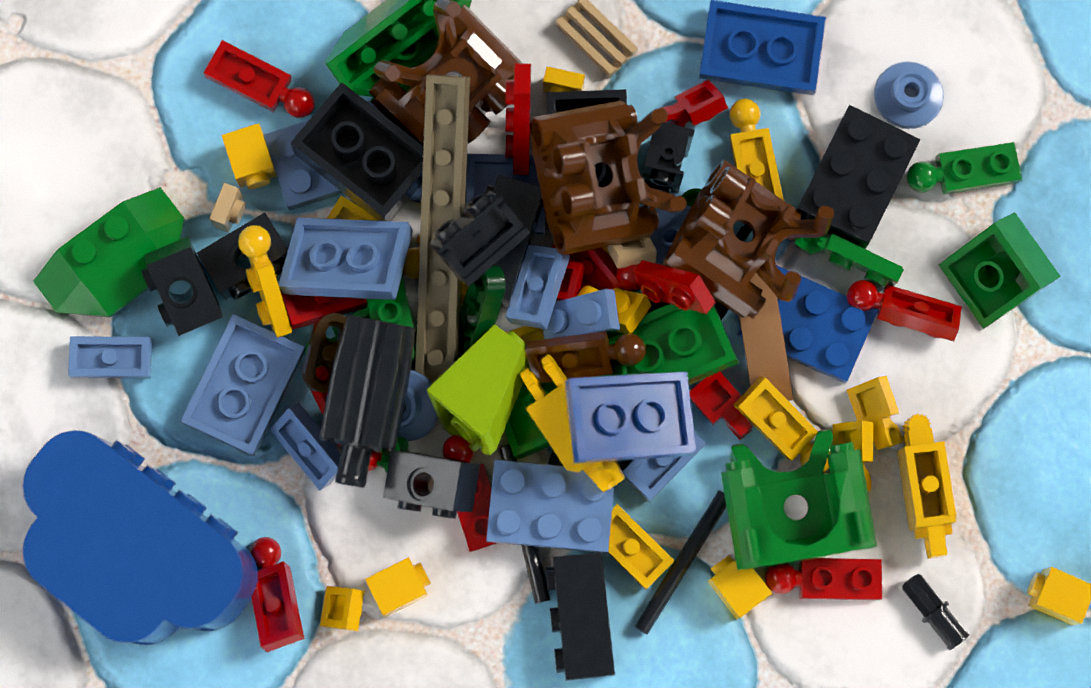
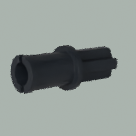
[902,573,969,651]

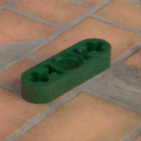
[459,266,505,358]

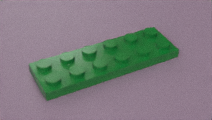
[504,304,739,460]

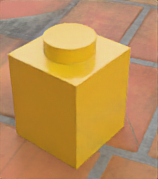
[221,123,277,189]
[708,554,773,620]
[365,557,431,618]
[1027,567,1091,626]

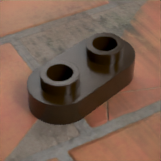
[302,313,346,393]

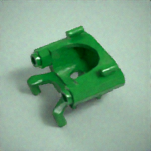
[721,429,877,570]

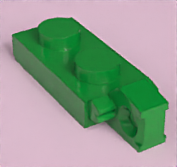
[794,233,904,288]

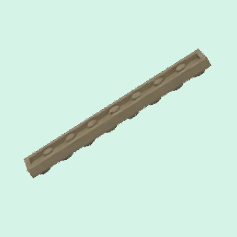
[415,74,470,384]

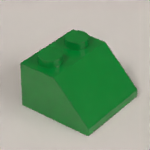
[938,212,1061,329]

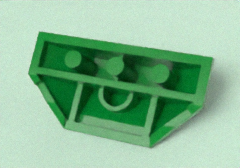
[324,0,472,97]
[33,187,185,318]

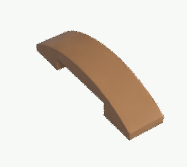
[739,273,793,401]

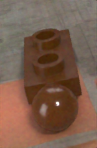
[525,331,646,383]

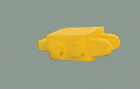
[520,354,625,492]
[897,413,956,559]

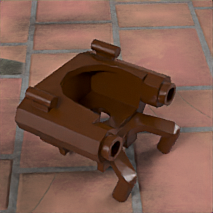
[368,0,522,146]
[530,101,686,256]
[663,159,834,318]

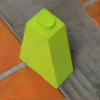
[427,325,530,455]

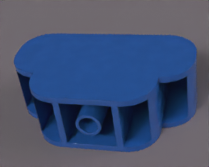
[23,430,258,645]

